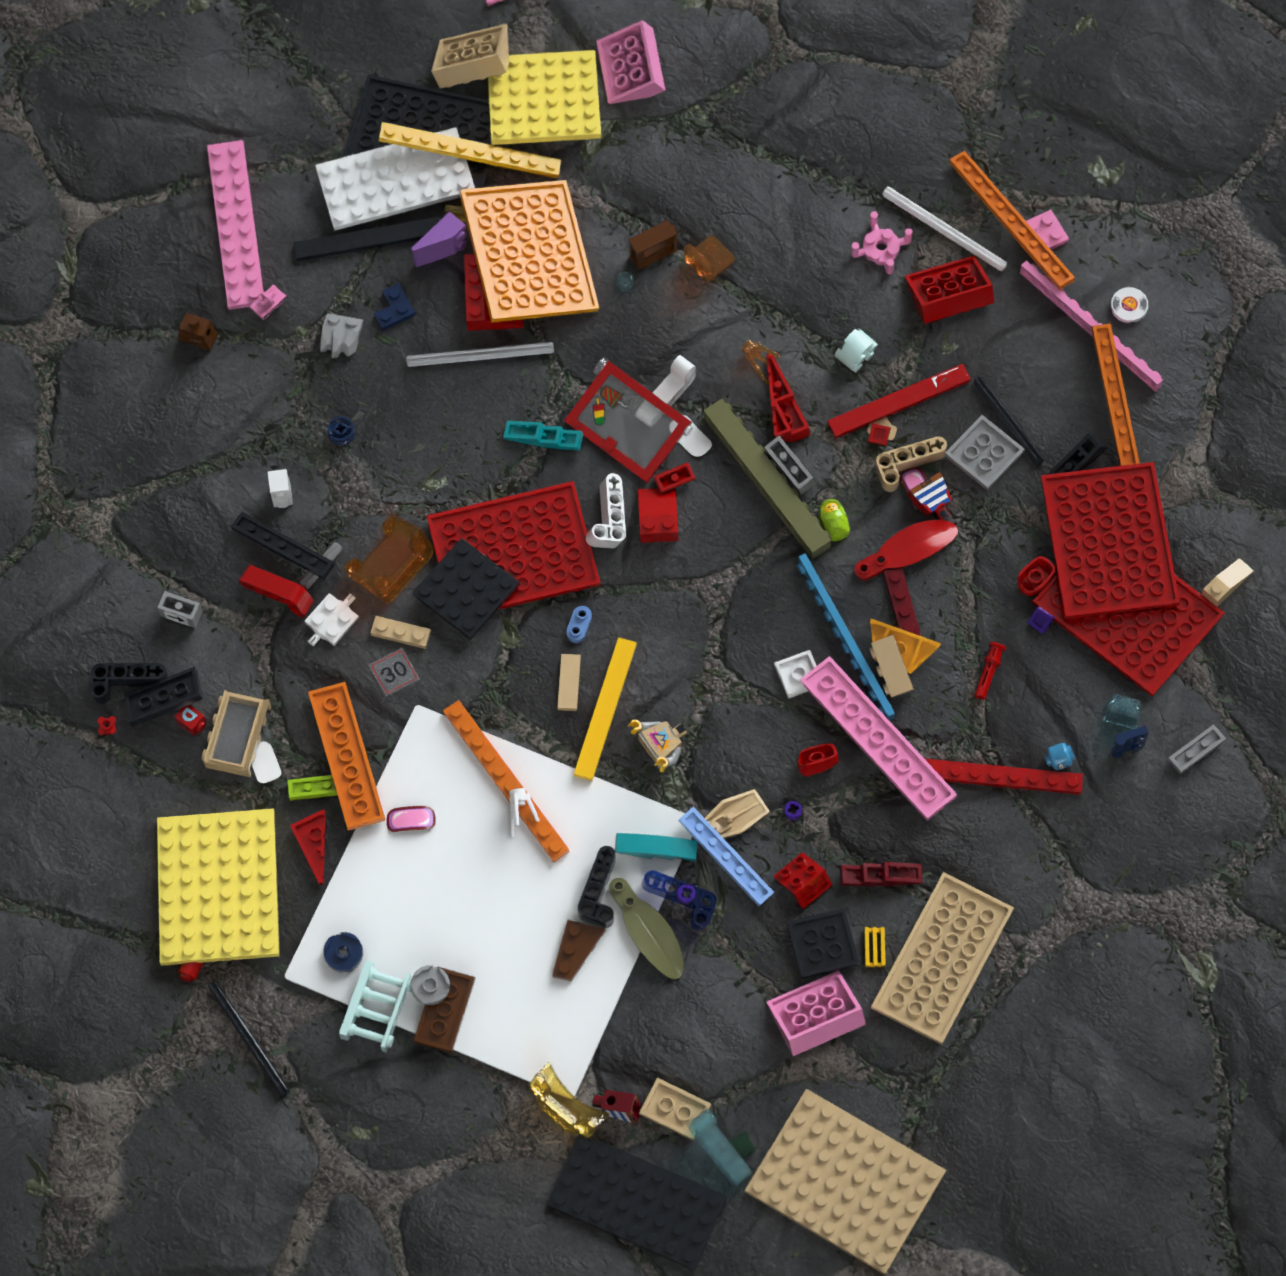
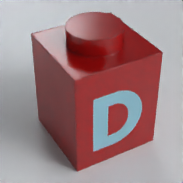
[174,705,207,736]

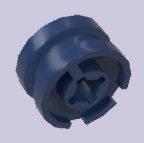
[328,416,355,445]

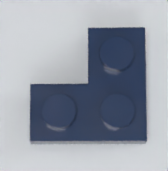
[374,283,415,331]

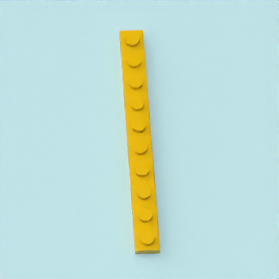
[379,122,561,179]

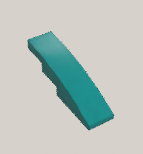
[503,421,583,451]
[615,833,697,861]

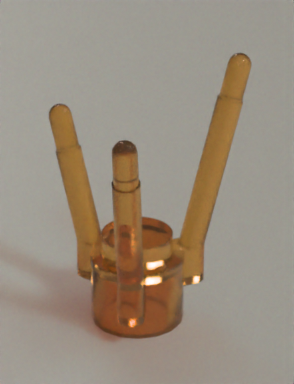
[742,340,781,385]

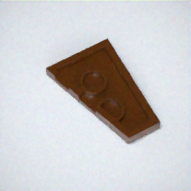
[552,920,606,982]

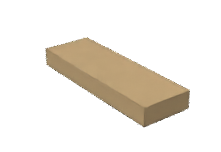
[558,654,581,711]

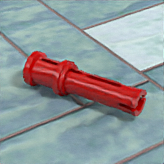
[974,642,1006,700]

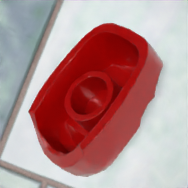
[1017,556,1055,596]
[797,744,839,777]

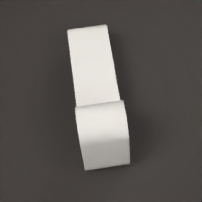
[635,355,696,428]
[585,473,626,548]

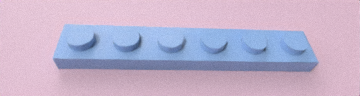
[678,807,774,906]

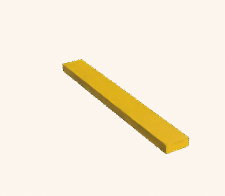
[574,637,637,781]

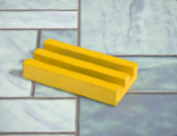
[865,927,886,967]

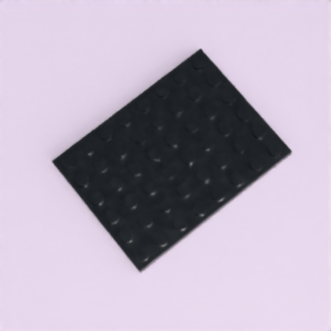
[342,74,497,188]

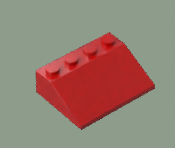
[464,254,523,331]
[905,256,995,324]

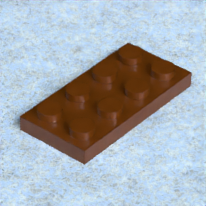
[413,966,476,1053]

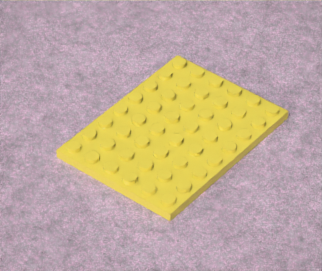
[157,809,280,966]

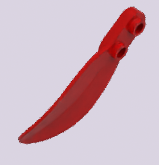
[854,520,958,581]

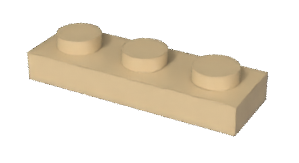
[371,616,431,649]

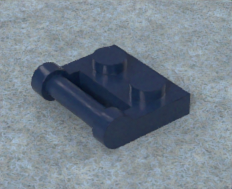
[1111,725,1149,758]

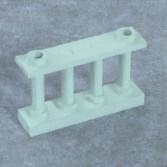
[339,960,412,1053]

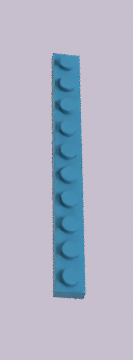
[797,554,895,721]

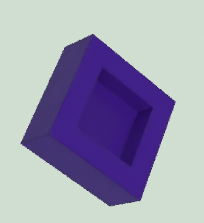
[1027,606,1055,634]

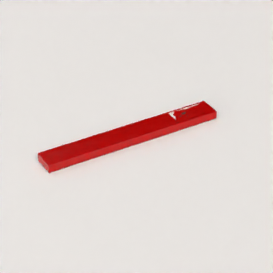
[827,364,971,439]

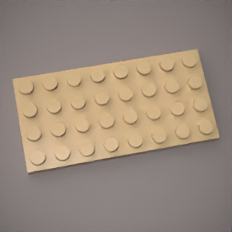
[871,872,1014,1045]

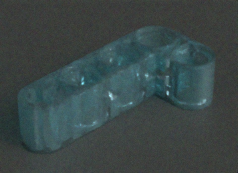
[687,1109,752,1187]

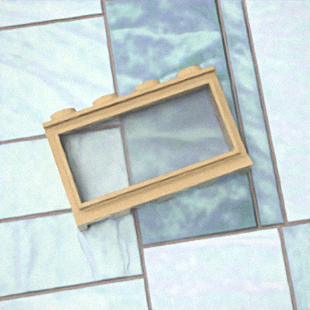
[202,690,271,777]

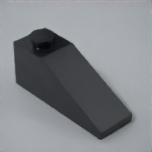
[1049,433,1107,474]

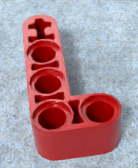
[238,565,314,618]

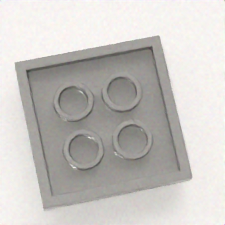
[945,415,1025,491]

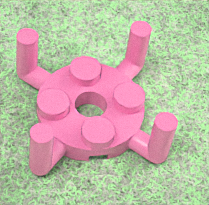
[851,212,912,275]

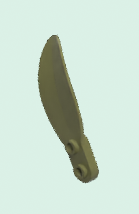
[609,878,684,979]

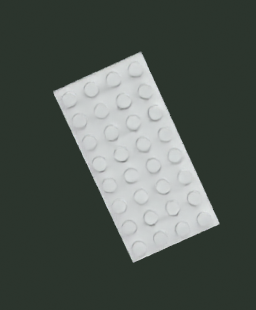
[315,127,475,231]

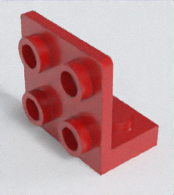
[774,853,833,909]

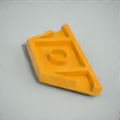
[870,619,941,674]

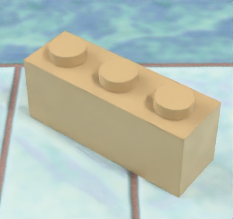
[869,635,914,698]

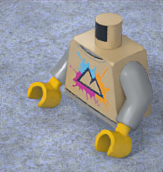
[628,720,687,772]

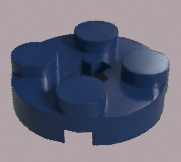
[323,932,363,973]

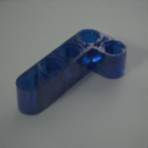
[641,870,717,931]

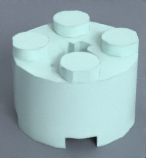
[835,328,878,373]

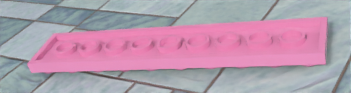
[207,140,264,310]
[800,656,957,821]

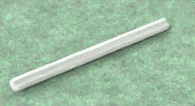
[883,187,1007,271]

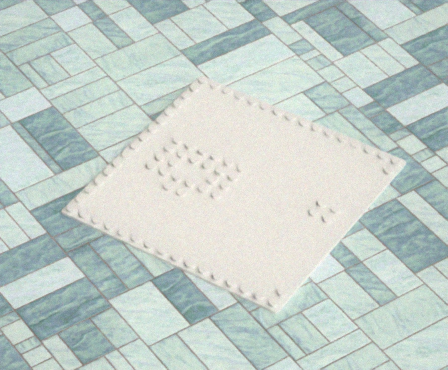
[285,705,693,1099]

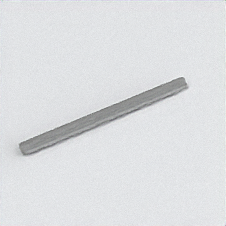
[406,342,554,367]

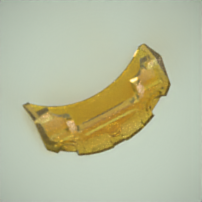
[529,1062,609,1138]

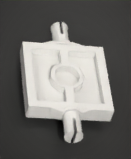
[305,593,359,647]

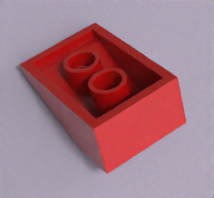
[638,488,678,543]

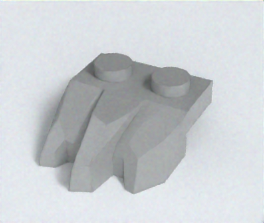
[320,313,363,358]

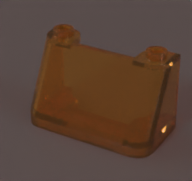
[343,513,434,603]

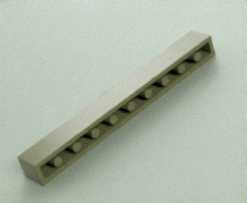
[703,399,832,559]

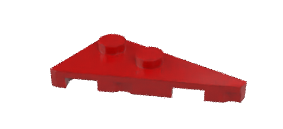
[290,809,326,886]

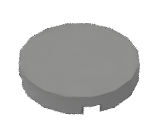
[410,965,450,1005]

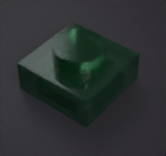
[728,1131,756,1160]

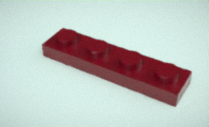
[883,568,921,636]

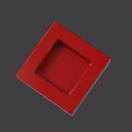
[868,423,891,447]

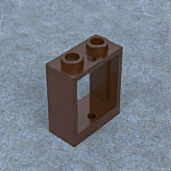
[629,220,678,270]

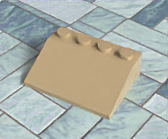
[432,24,509,88]

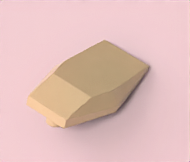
[705,789,770,839]

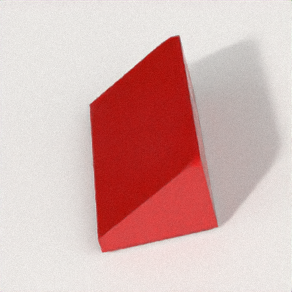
[653,462,696,494]

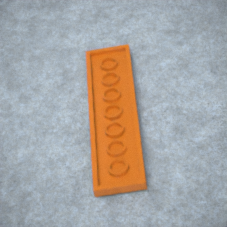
[308,682,386,831]

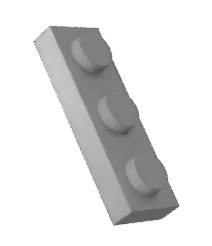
[1168,724,1226,774]

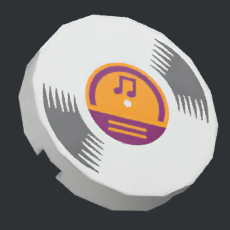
[1111,287,1148,323]

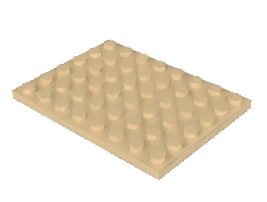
[745,1089,946,1275]

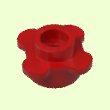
[97,716,117,735]

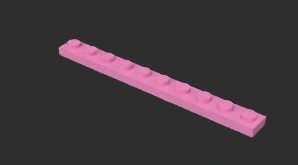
[1020,261,1163,392]

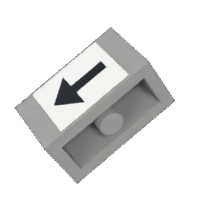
[157,591,203,628]

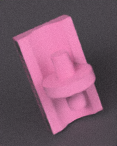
[250,284,287,320]

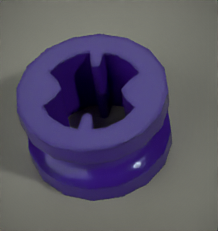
[784,801,802,821]
[676,884,695,904]

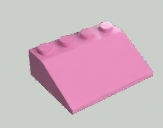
[596,20,665,104]
[767,971,866,1056]

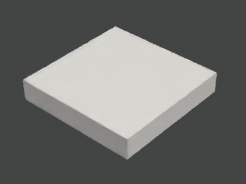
[774,650,816,699]

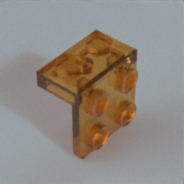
[684,235,735,282]

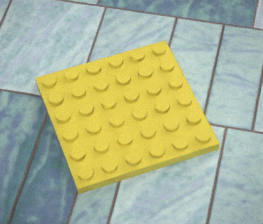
[488,50,601,145]

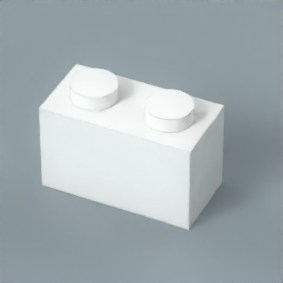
[268,469,293,508]

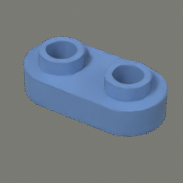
[566,606,592,643]

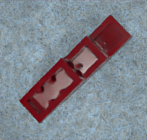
[839,862,923,886]

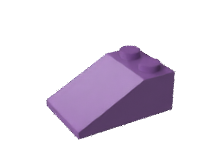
[411,212,468,267]

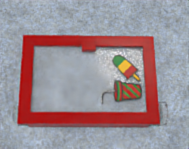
[564,358,693,483]

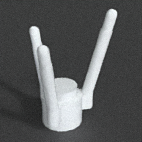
[509,788,539,837]

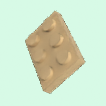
[639,1078,711,1141]

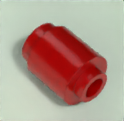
[178,962,204,982]

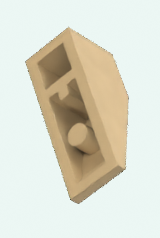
[1201,558,1254,607]

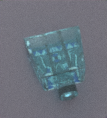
[1102,694,1143,729]

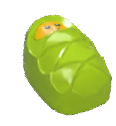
[818,499,850,541]

